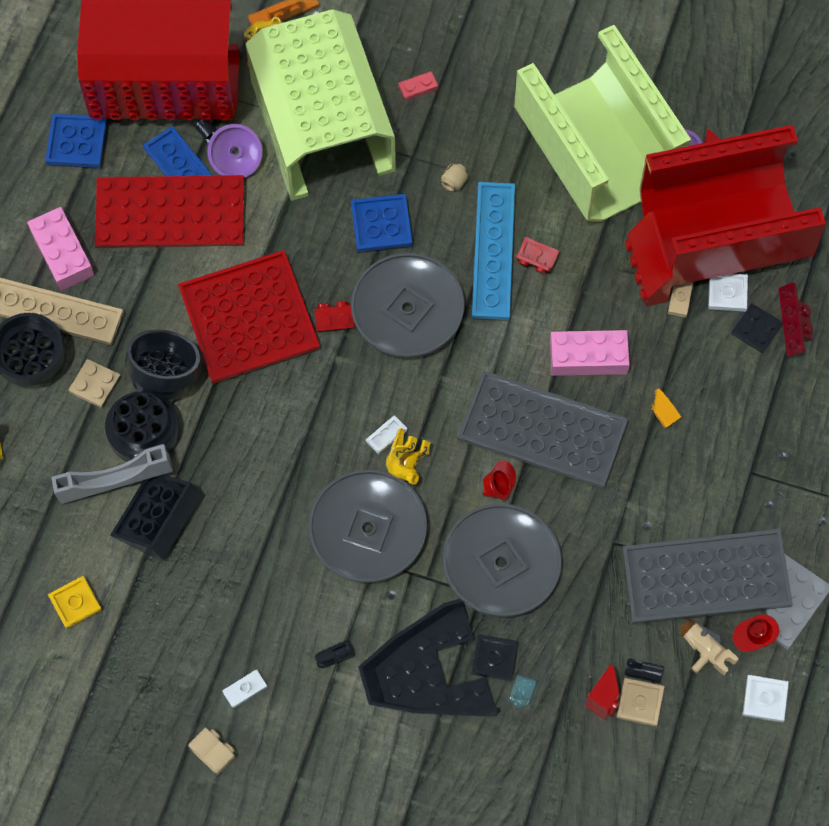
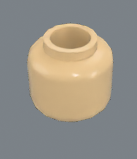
[441,164,468,191]

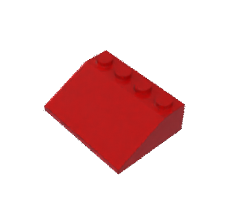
[625,211,674,307]

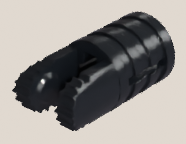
[195,119,217,144]
[315,640,353,668]
[624,658,663,684]

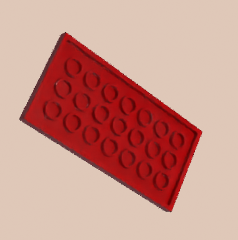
[95,175,244,248]

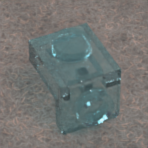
[509,674,537,708]

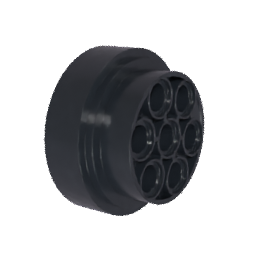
[0,313,65,386]
[125,330,200,400]
[105,391,180,462]

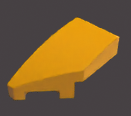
[652,388,681,428]

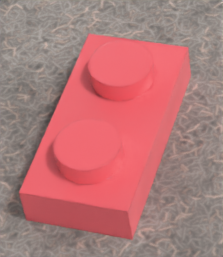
[398,71,438,101]

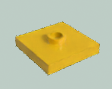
[48,576,102,630]

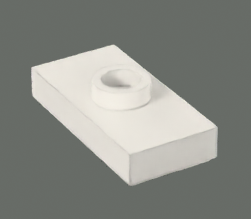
[366,415,407,455]
[222,669,267,709]

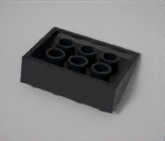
[110,474,203,560]

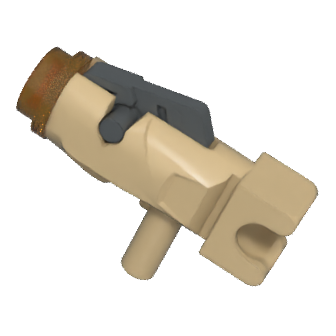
[679,619,738,675]

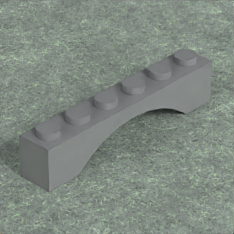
[51,444,173,504]

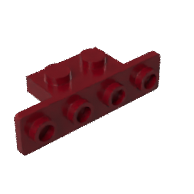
[778,282,813,357]

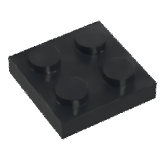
[731,303,783,354]
[471,634,517,681]

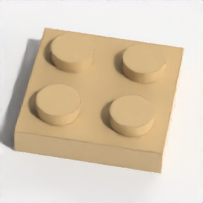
[68,359,121,409]
[617,678,664,727]

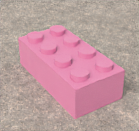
[27,207,94,291]
[550,330,629,376]

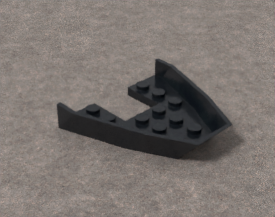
[358,598,497,717]

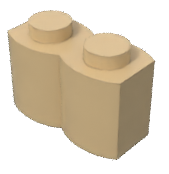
[188,728,235,776]

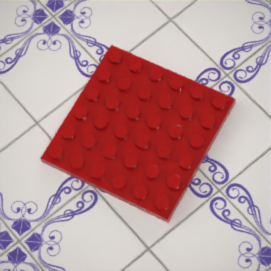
[178,250,320,384]

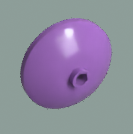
[207,124,263,178]

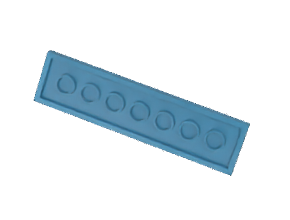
[472,182,515,320]

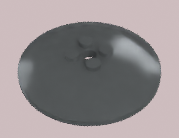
[351,253,464,358]
[309,470,427,583]
[443,504,561,617]

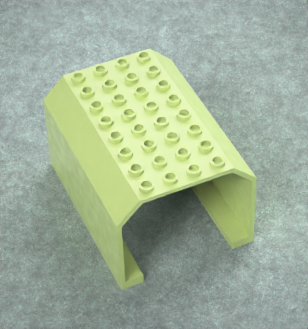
[245,9,396,201]
[514,25,691,222]

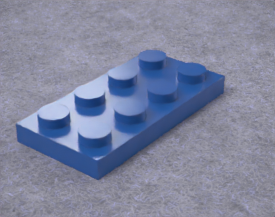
[142,126,213,176]

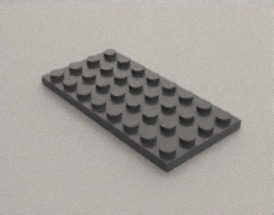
[457,370,628,489]
[623,529,793,624]

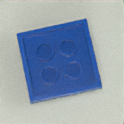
[45,114,107,168]
[351,194,412,252]

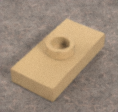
[668,282,693,318]

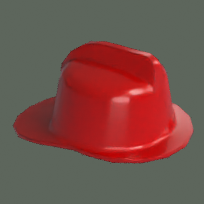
[482,460,516,500]
[733,614,779,652]

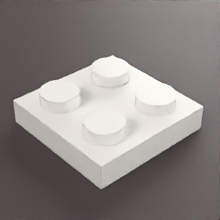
[708,274,748,312]
[743,675,788,723]

